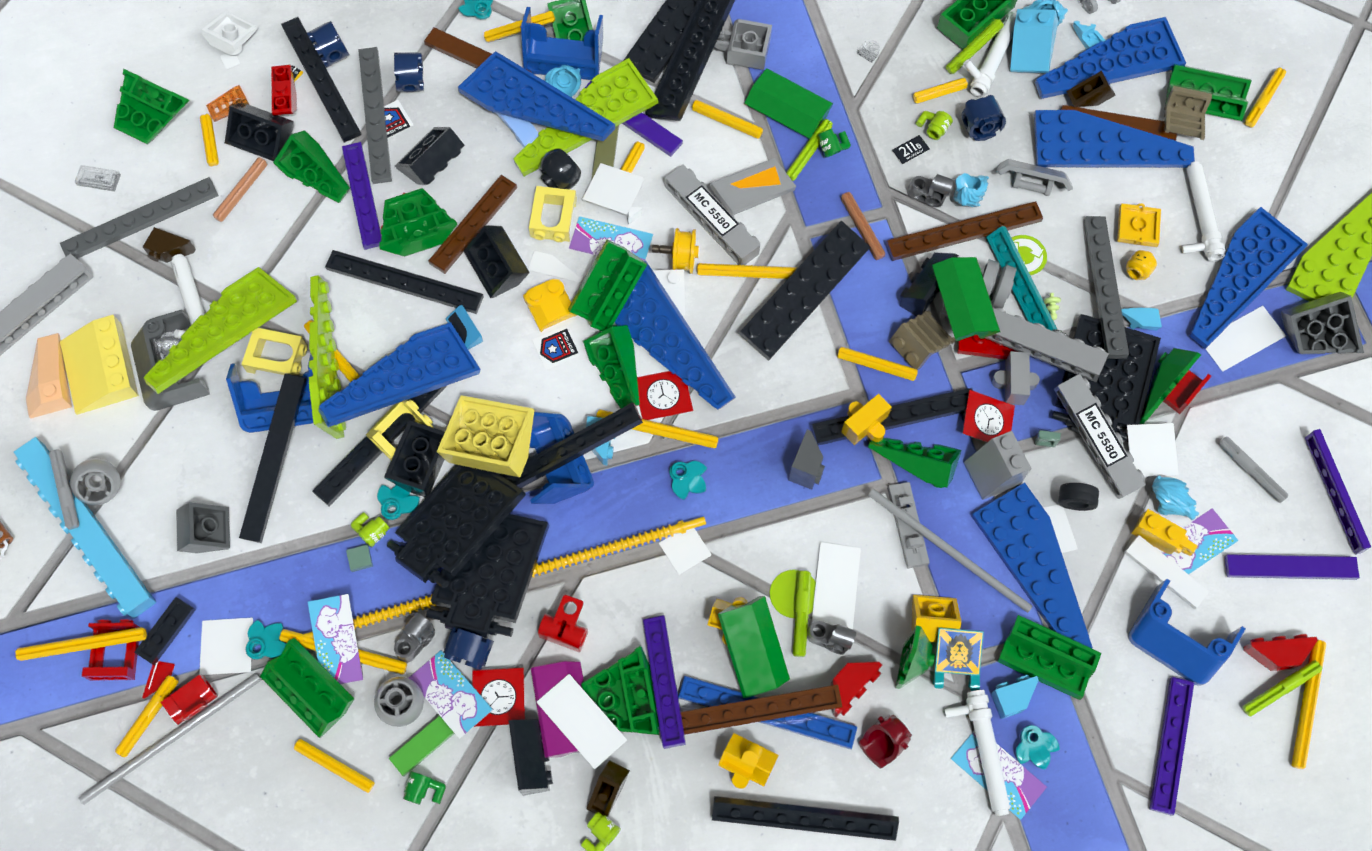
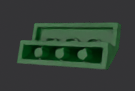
[1165,64,1252,121]
[744,68,833,138]
[568,239,647,331]
[932,257,1001,341]
[718,596,790,698]
[997,615,1102,700]
[260,638,354,738]

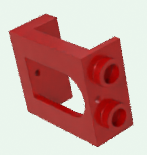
[82,619,140,681]

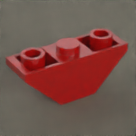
[271,65,297,115]
[1243,634,1318,671]
[831,662,882,718]

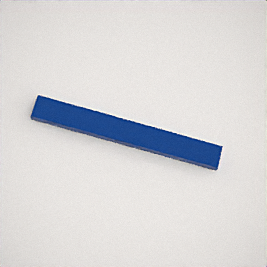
[678,676,857,750]

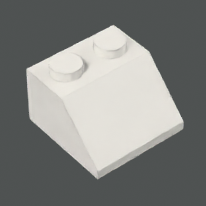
[653,269,685,317]

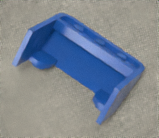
[521,7,603,80]
[226,353,313,433]
[529,412,594,504]
[1128,579,1246,686]

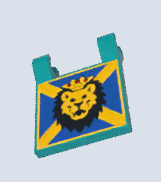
[933,627,984,691]

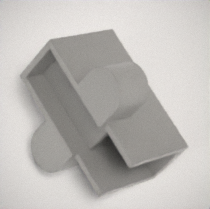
[992,351,1040,405]

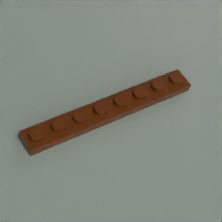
[886,201,1043,261]
[681,684,842,735]

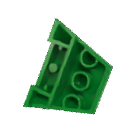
[113,68,189,144]
[379,188,457,257]
[582,646,660,735]

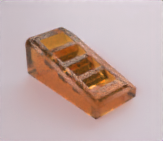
[206,85,249,122]

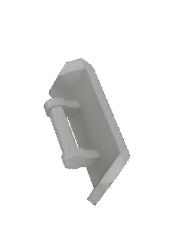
[997,159,1073,196]

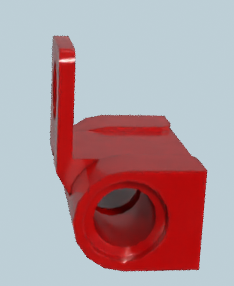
[538,595,588,652]
[160,674,218,725]

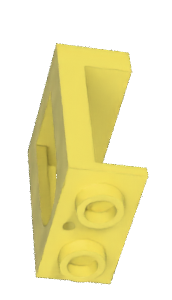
[529,186,577,242]
[241,328,307,376]
[366,400,434,460]

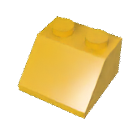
[911,595,961,642]

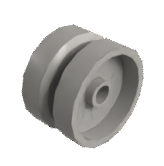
[982,259,1016,309]

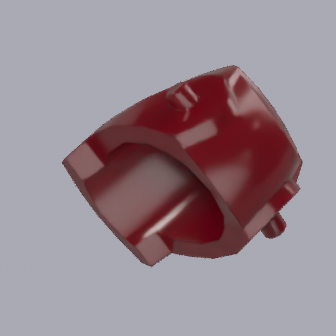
[859,715,912,769]

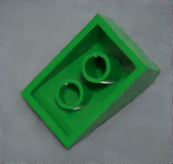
[547,0,593,41]

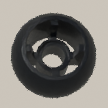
[539,148,581,190]

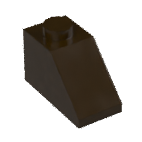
[1067,70,1116,107]
[143,227,196,263]
[586,760,630,817]

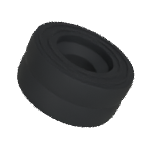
[1058,483,1099,511]

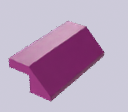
[531,661,584,758]

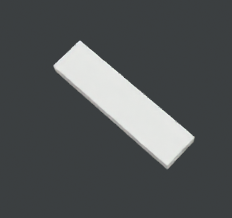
[1124,535,1210,609]

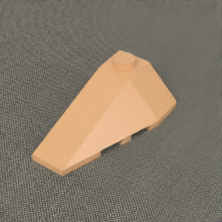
[26,333,72,419]

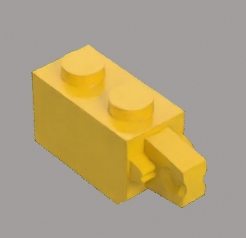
[1131,509,1198,556]

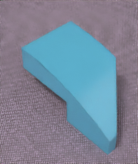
[1073,21,1106,49]
[1121,308,1162,331]

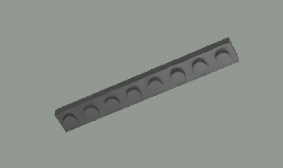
[358,47,392,184]
[60,177,219,259]
[1084,216,1129,359]

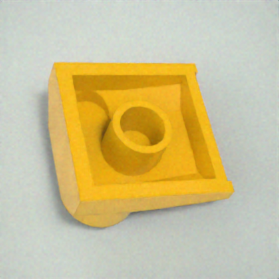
[523,279,577,332]

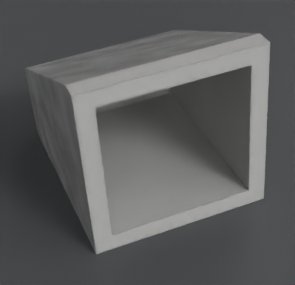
[964,431,1032,500]

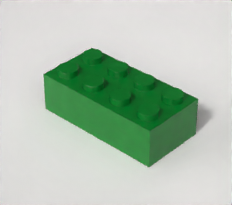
[937,0,1017,50]

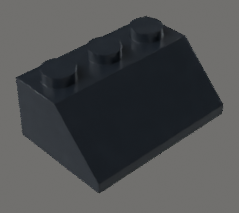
[224,102,294,161]
[395,127,465,185]
[463,225,530,298]
[900,252,959,316]
[384,420,445,498]
[509,719,553,796]

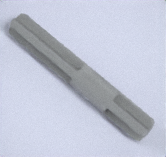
[1219,436,1289,503]
[49,449,79,530]

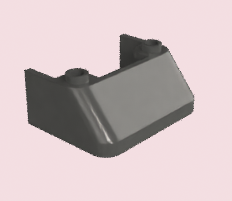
[131,309,210,411]

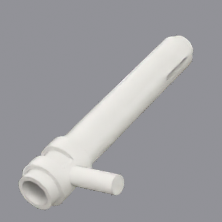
[963,12,1017,97]
[1182,161,1226,261]
[171,254,205,338]
[945,690,1010,816]

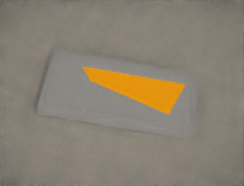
[710,158,796,216]

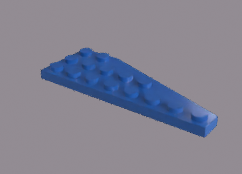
[1035,17,1186,99]
[458,51,615,141]
[1034,110,1195,168]
[1190,207,1308,349]
[615,261,736,410]
[318,322,481,427]
[971,482,1093,648]

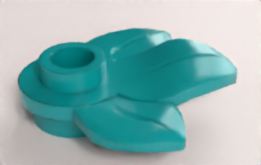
[458,0,493,19]
[669,461,707,500]
[377,485,420,520]
[246,620,286,660]
[1016,725,1060,770]

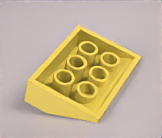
[60,315,139,415]
[437,395,535,477]

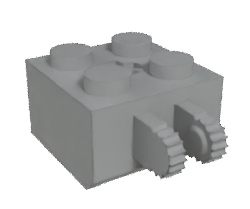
[715,19,772,70]

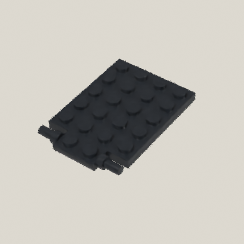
[1051,314,1161,443]
[387,464,526,589]
[426,514,549,638]

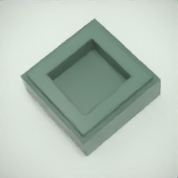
[1034,430,1061,447]
[346,545,373,572]

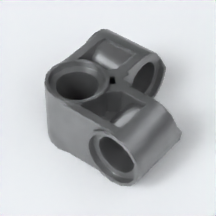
[907,174,954,208]
[394,612,435,663]
[807,621,857,655]

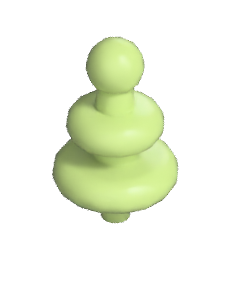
[1044,293,1061,320]

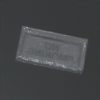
[75,165,121,192]

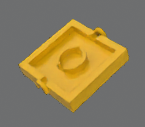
[1117,203,1161,247]

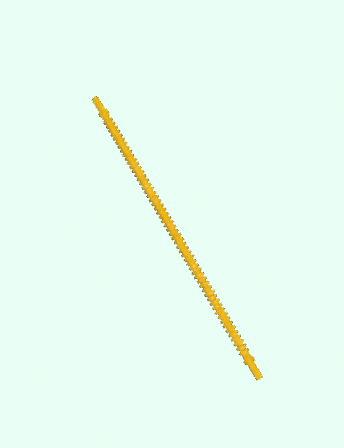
[303,516,706,641]

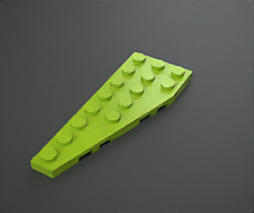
[513,58,658,177]
[1285,193,1372,302]
[143,267,297,394]
[309,275,346,439]

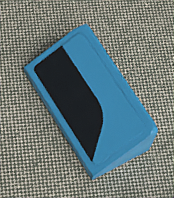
[445,305,483,350]

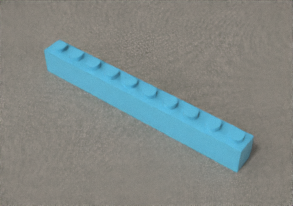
[14,437,157,619]

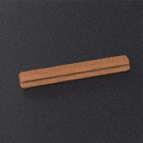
[213,157,267,222]
[841,192,885,260]

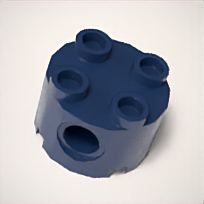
[307,21,349,68]
[394,52,424,92]
[961,95,1006,141]
[443,627,494,670]

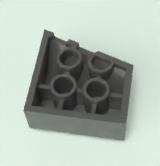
[1281,292,1364,354]

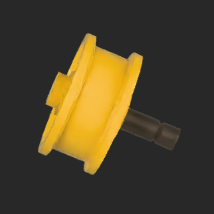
[652,228,699,274]

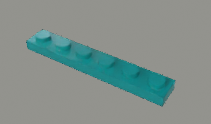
[986,226,1057,331]

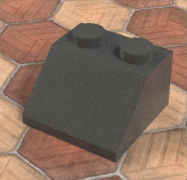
[788,429,825,490]
[176,502,230,553]

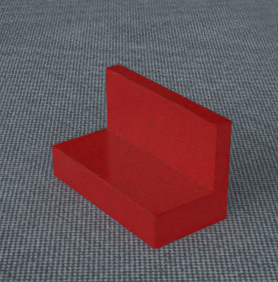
[1163,370,1211,414]

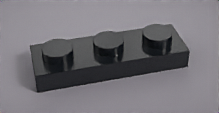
[134,597,196,666]

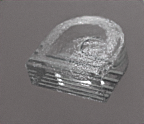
[857,40,880,63]

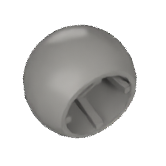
[70,458,120,505]
[374,677,424,727]

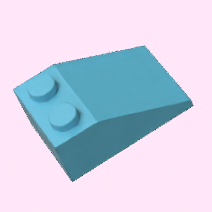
[1010,9,1058,73]

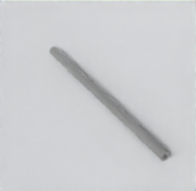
[868,489,1033,613]
[79,673,262,805]

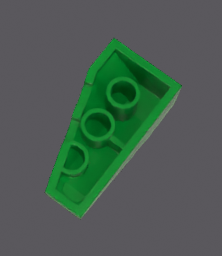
[273,130,350,203]
[583,325,640,409]
[1140,348,1201,424]
[868,438,961,488]
[895,625,935,689]

